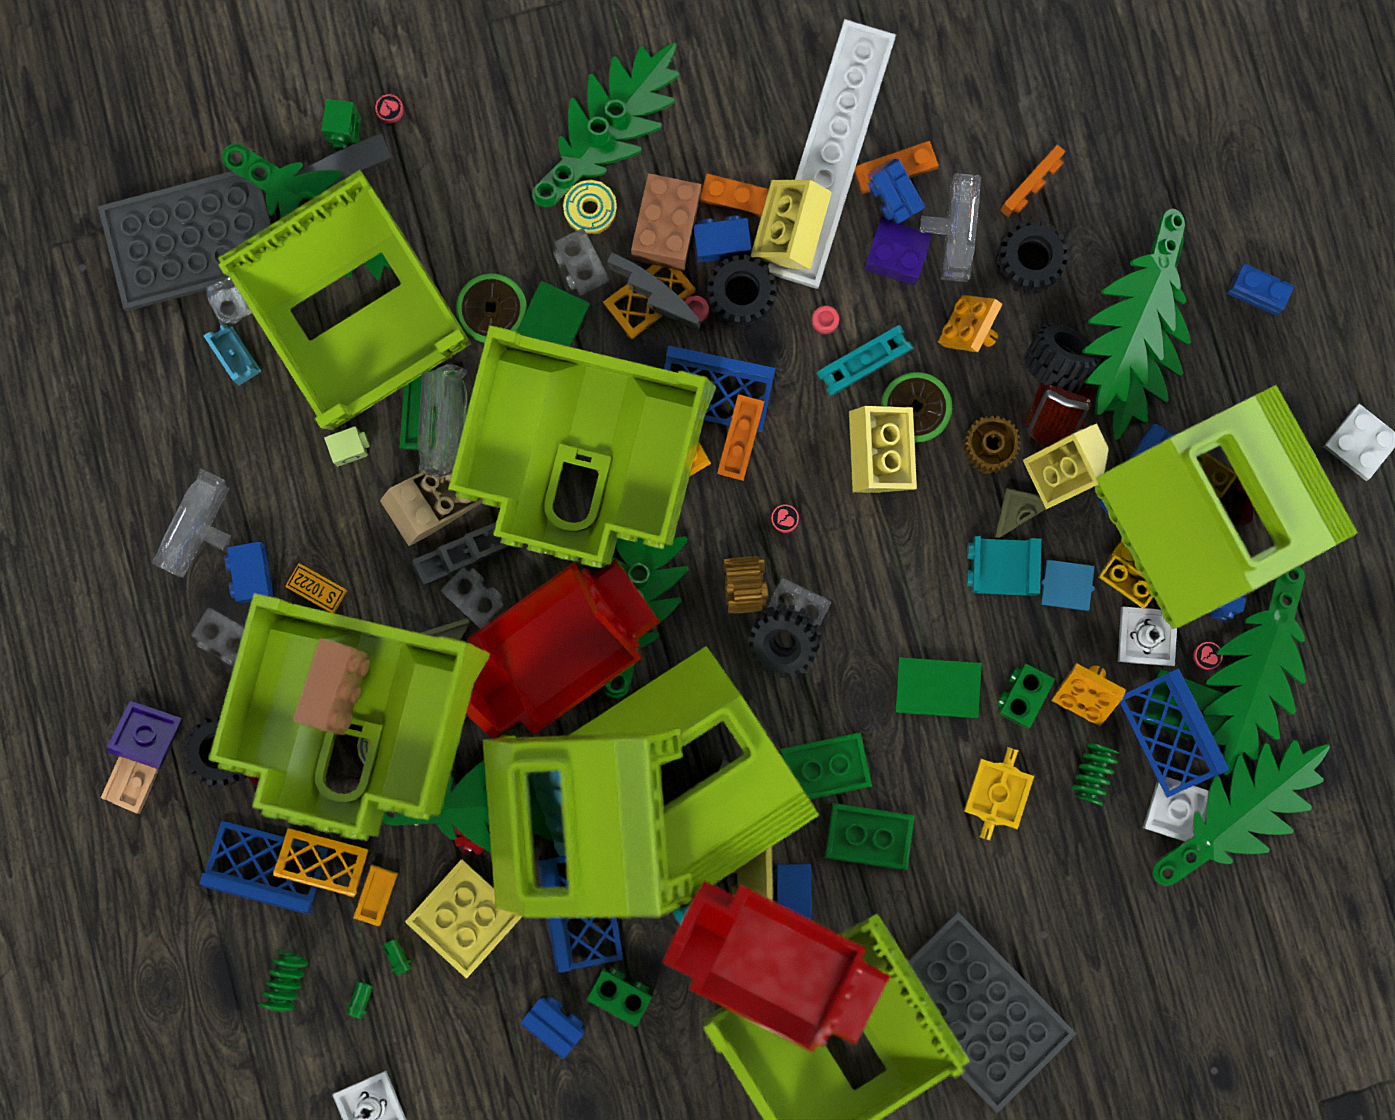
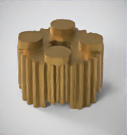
[962,415,1021,474]
[723,556,768,613]

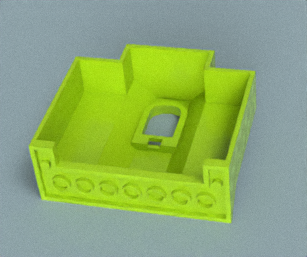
[448,325,716,568]
[209,593,490,840]

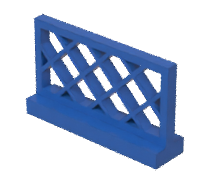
[664,345,775,432]
[1120,668,1229,798]
[199,821,329,915]
[538,856,624,973]

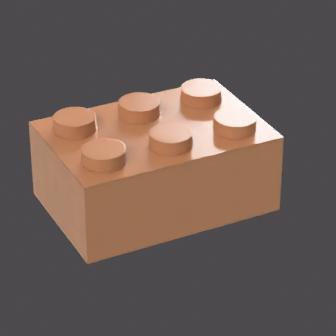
[631,173,701,271]
[293,638,370,735]

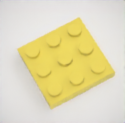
[405,859,523,979]

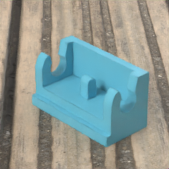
[204,324,262,386]

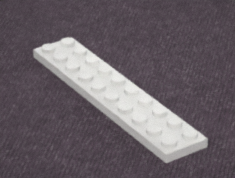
[768,20,896,289]

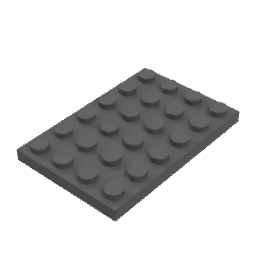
[98,168,272,311]
[907,912,1076,1113]

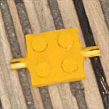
[963,747,1034,841]

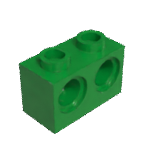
[321,99,361,151]
[996,663,1055,729]
[587,967,653,1027]

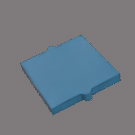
[1041,560,1095,611]

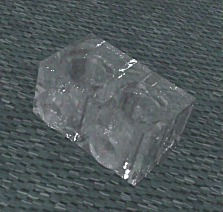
[553,228,609,295]
[206,278,252,325]
[441,567,506,629]
[767,578,831,627]
[191,607,245,666]

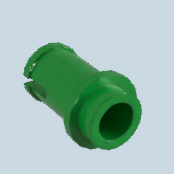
[381,938,412,976]
[345,981,374,1019]

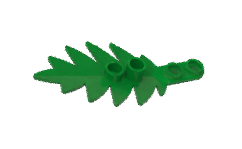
[532,43,679,207]
[222,143,392,280]
[1082,209,1185,415]
[1103,236,1191,441]
[601,536,688,699]
[1202,566,1306,776]
[1152,739,1330,886]
[382,761,554,852]

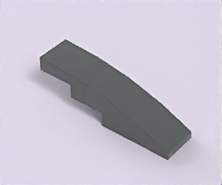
[294,133,393,193]
[607,252,701,331]
[411,522,512,587]

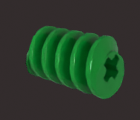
[1071,743,1119,806]
[259,950,308,1012]

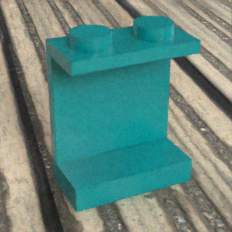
[966,536,1042,596]

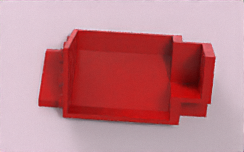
[466,559,660,739]
[663,881,890,1053]

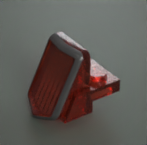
[1024,382,1096,449]

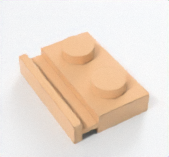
[101,756,159,814]

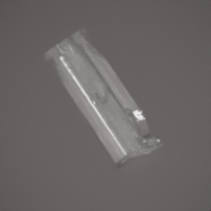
[920,173,981,282]
[418,364,468,477]
[152,468,231,578]

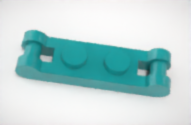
[816,325,914,397]

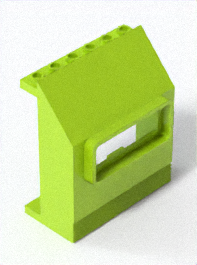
[218,169,471,430]
[1095,385,1358,629]
[568,646,819,909]
[483,728,693,917]
[703,914,970,1120]

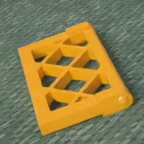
[603,265,696,340]
[273,828,369,897]

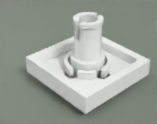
[1118,607,1177,666]
[333,1071,406,1120]

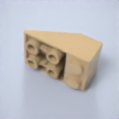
[380,455,483,546]

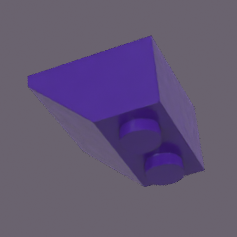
[864,218,932,286]

